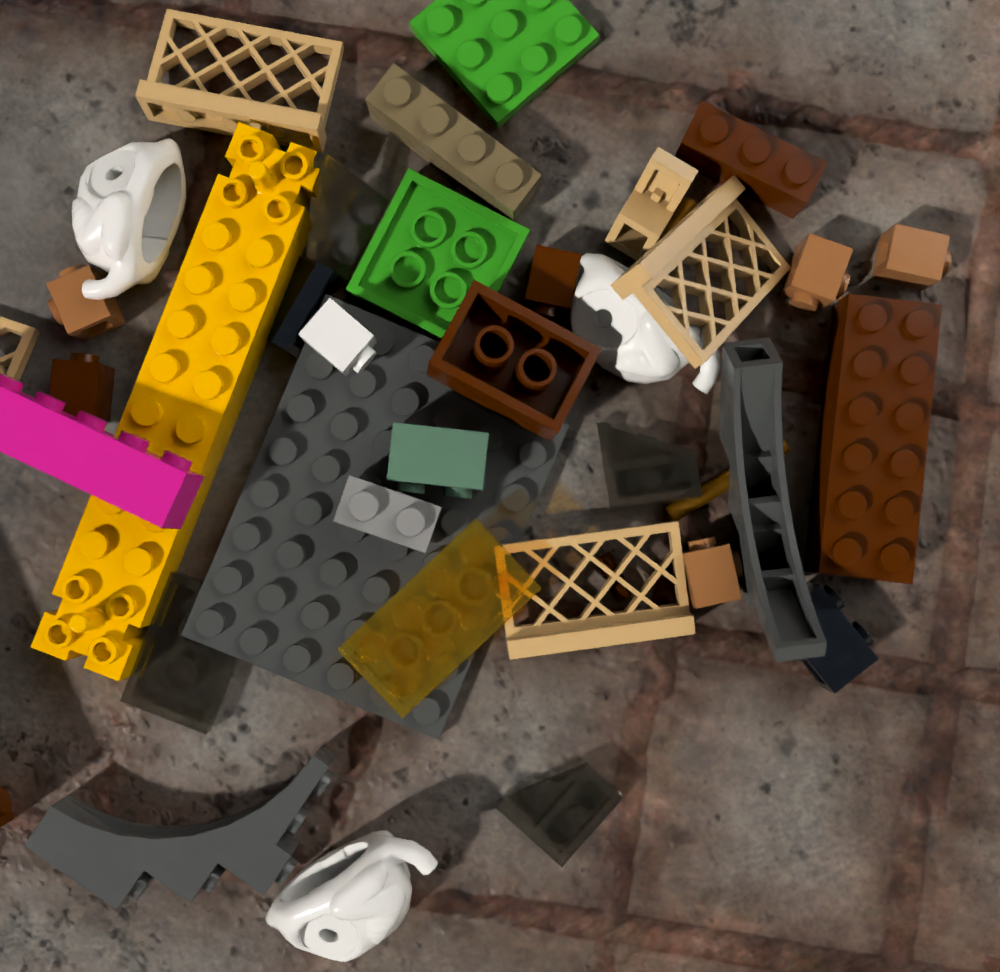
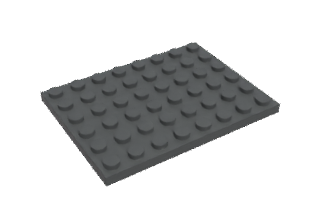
[181,294,579,740]

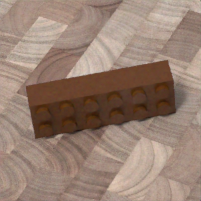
[803,294,942,584]

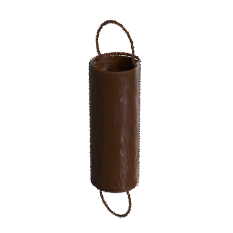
[595,547,633,607]

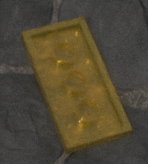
[337,518,541,718]

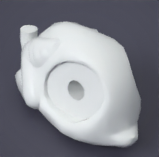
[72,138,186,300]
[570,253,721,394]
[266,830,438,962]

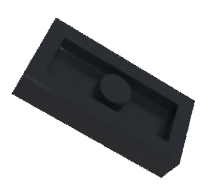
[267,256,343,358]

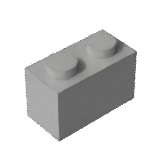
[333,475,442,553]

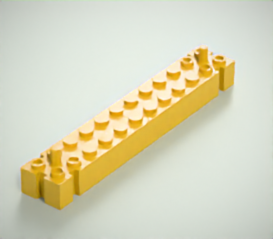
[31,122,334,681]

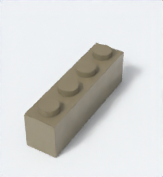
[365,63,542,222]

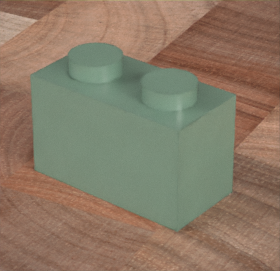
[387,422,489,499]

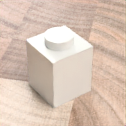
[298,298,377,377]

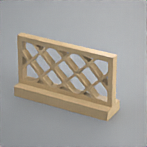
[135,9,344,153]
[611,174,791,369]
[494,521,696,660]

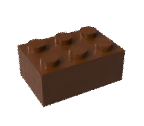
[427,280,602,441]

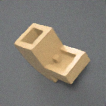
[604,147,699,261]

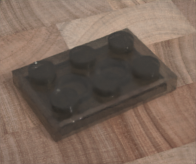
[120,571,238,734]

